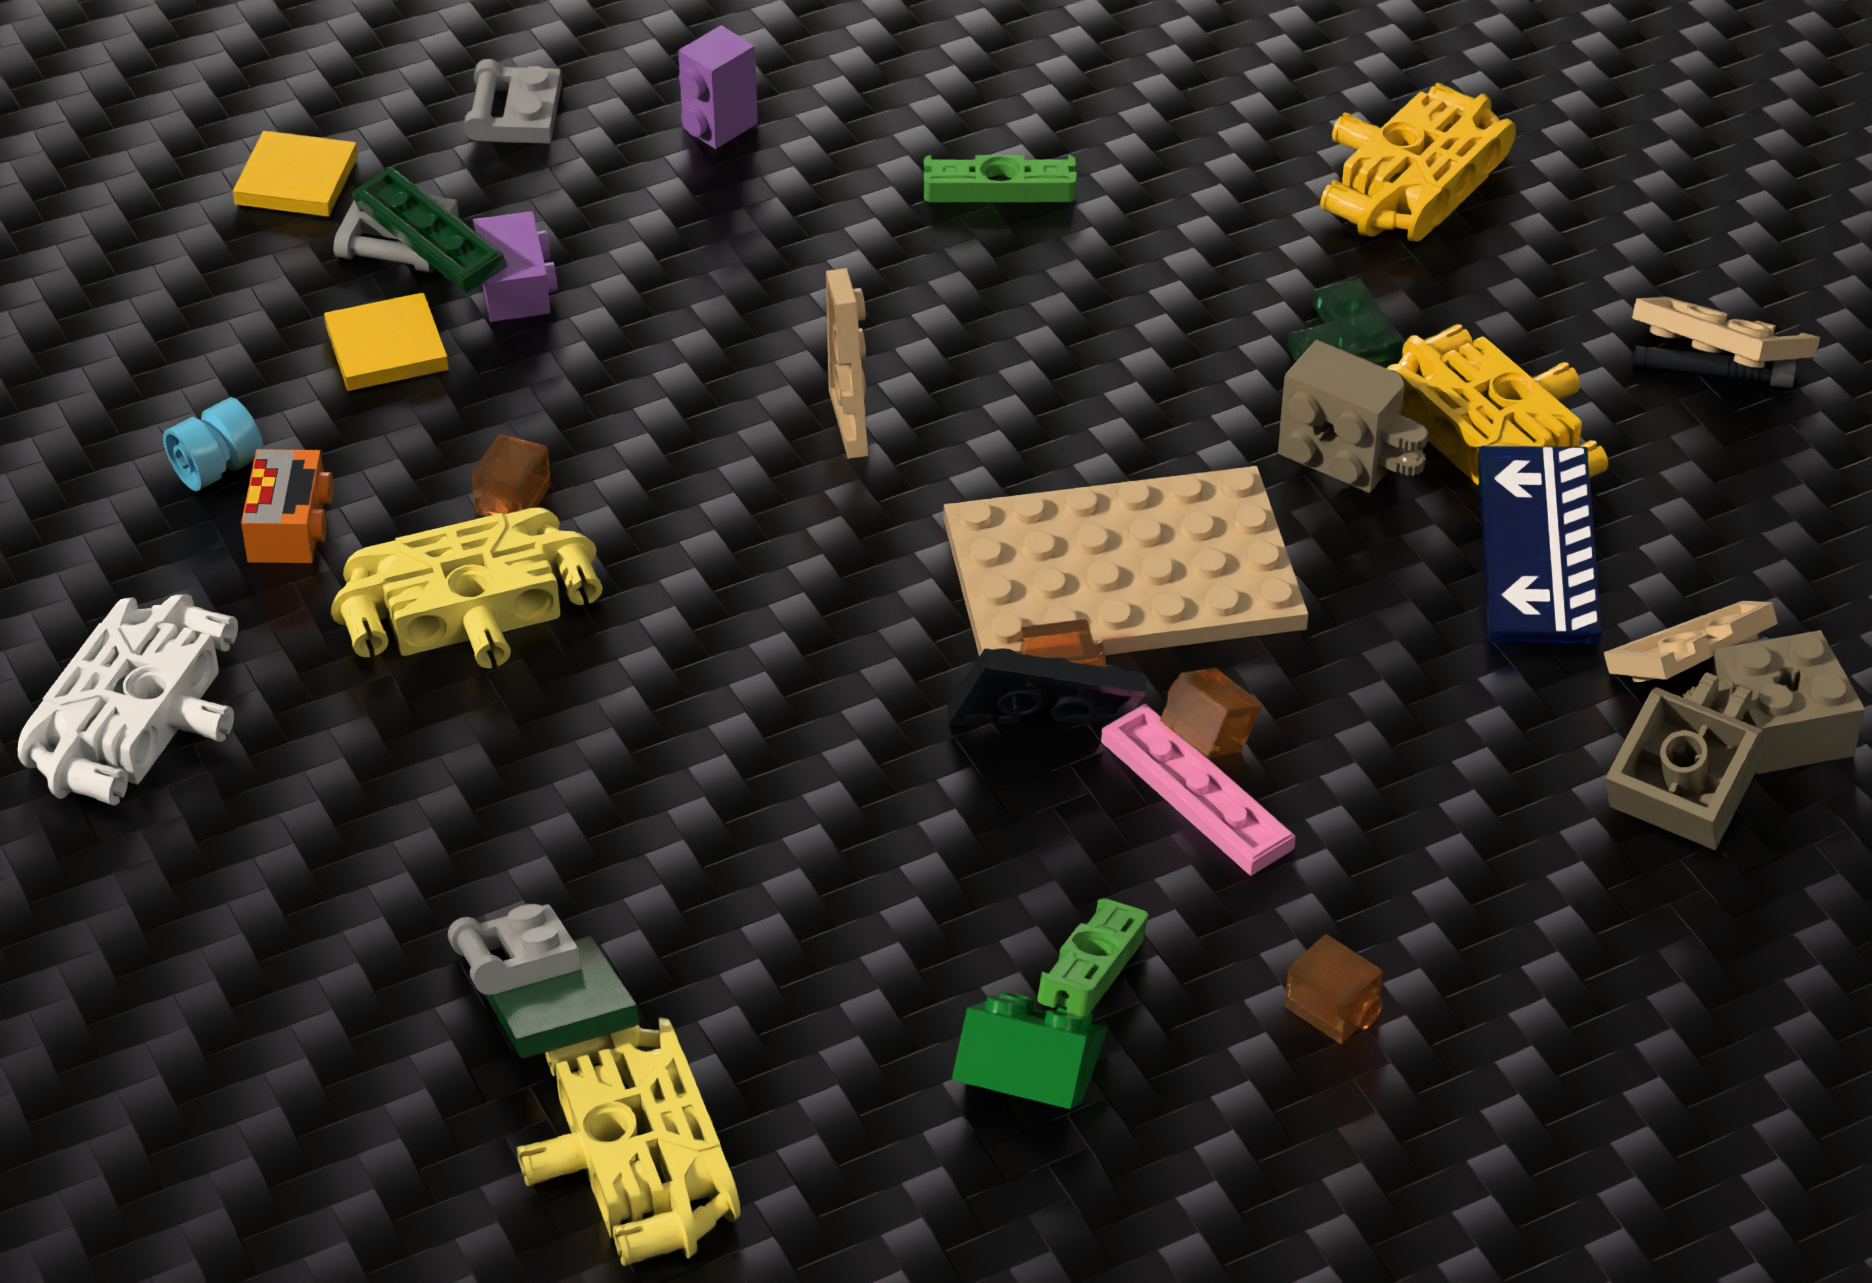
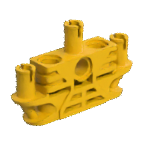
[1320,82,1516,242]
[1386,324,1608,505]

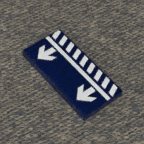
[1477,446,1602,643]

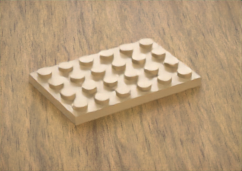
[944,466,1308,660]

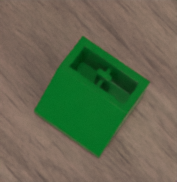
[952,992,1107,1109]

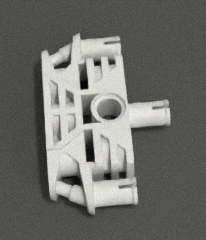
[18,594,238,806]

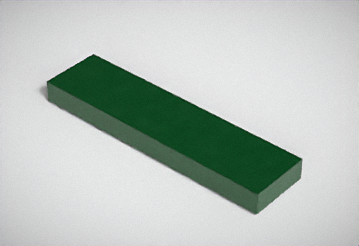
[352,167,507,293]

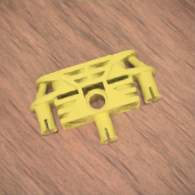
[331,507,603,668]
[517,1018,741,1266]

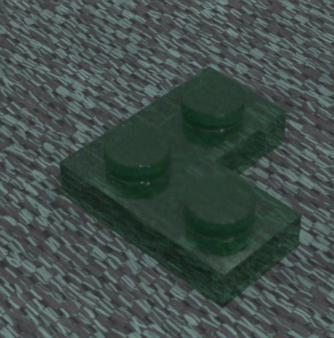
[1288,278,1404,363]

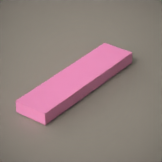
[1101,704,1296,876]

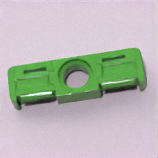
[924,155,1077,202]
[1037,899,1148,1017]

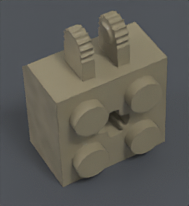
[1278,340,1429,493]
[1683,630,1865,774]
[1605,672,1765,850]

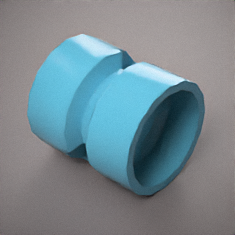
[163,397,264,491]

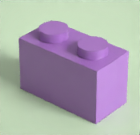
[678,25,758,149]
[473,211,558,322]

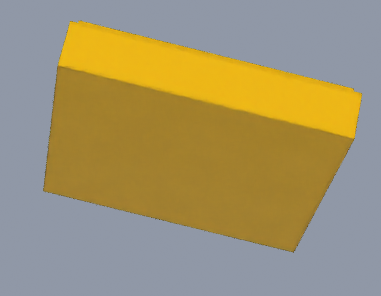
[233,131,358,217]
[324,292,449,391]

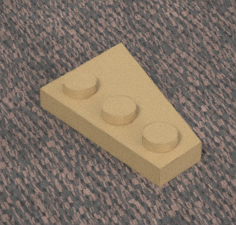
[826,268,869,459]
[1632,297,1820,368]
[1604,601,1778,682]

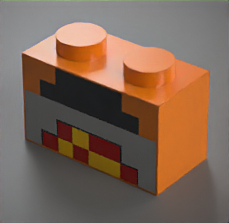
[241,449,333,563]

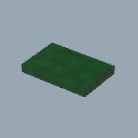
[484,936,640,1059]

